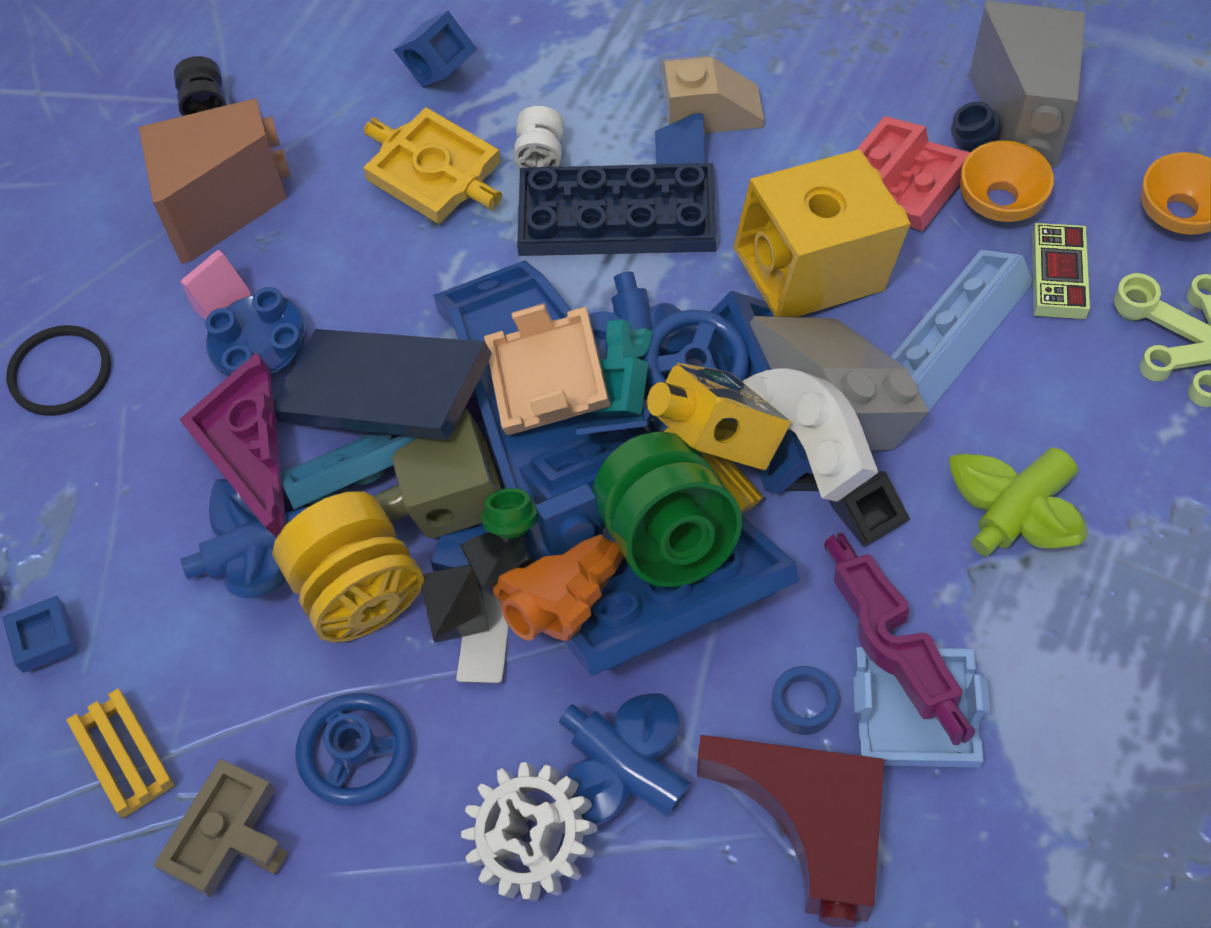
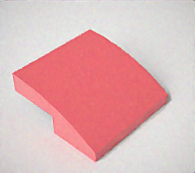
[856,116,970,231]

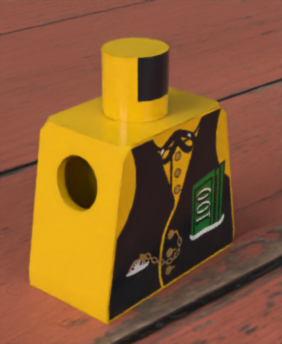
[647,363,792,470]

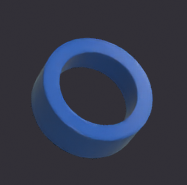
[771,666,837,735]

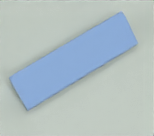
[891,250,1032,411]

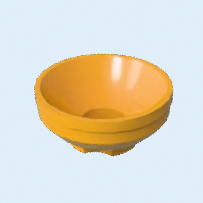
[960,140,1054,222]
[1140,152,1211,235]

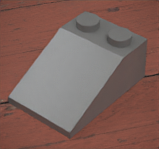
[749,316,929,451]

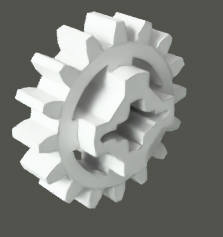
[461,762,597,901]

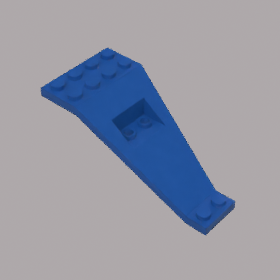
[433,260,799,677]

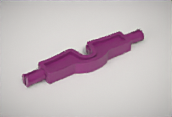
[824,533,975,745]

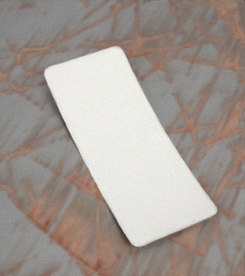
[456,588,508,683]

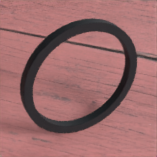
[6,325,111,416]

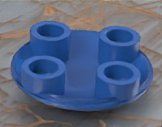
[205,287,306,377]

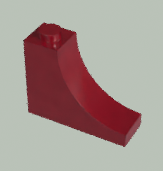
[697,735,884,928]

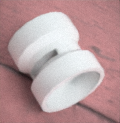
[513,106,564,168]

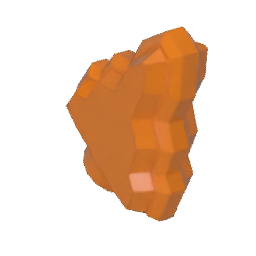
[493,535,624,642]

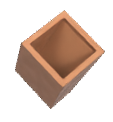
[139,98,291,264]

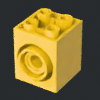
[733,149,911,317]

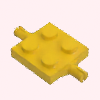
[363,107,502,225]

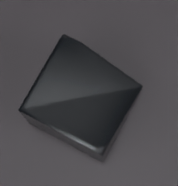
[460,532,541,597]
[422,564,490,643]

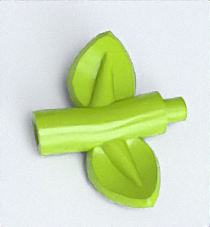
[949,447,1088,557]

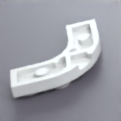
[723,368,878,502]

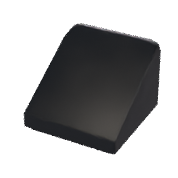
[828,471,910,546]

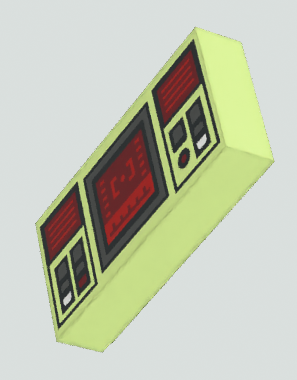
[1031,223,1090,319]

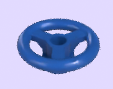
[642,309,749,387]
[295,693,412,806]

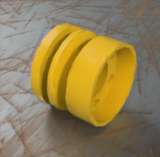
[272,492,424,643]

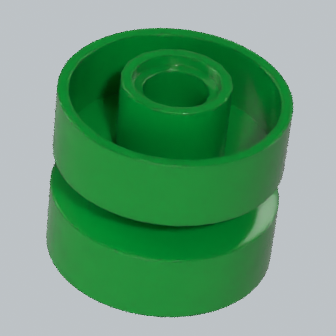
[593,432,742,587]

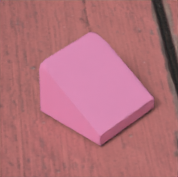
[180,250,251,320]

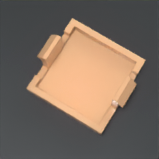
[484,303,611,436]

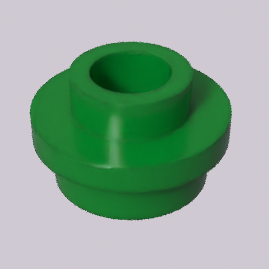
[481,488,538,538]

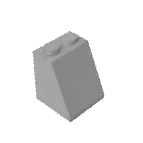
[969,0,1086,168]

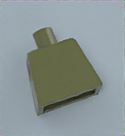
[373,409,503,538]

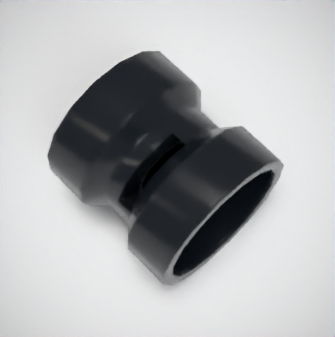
[174,56,226,116]

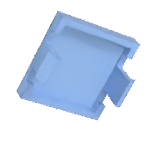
[853,647,991,768]

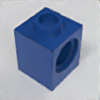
[394,11,477,87]

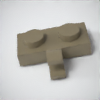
[153,759,289,898]

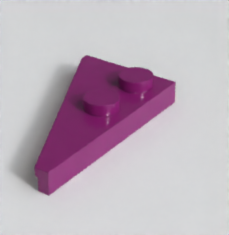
[179,353,286,538]

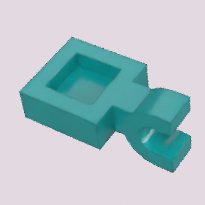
[589,319,653,417]

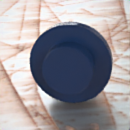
[951,102,1001,148]

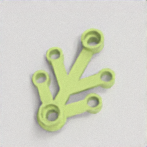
[1114,273,1211,407]

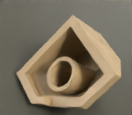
[660,55,764,133]

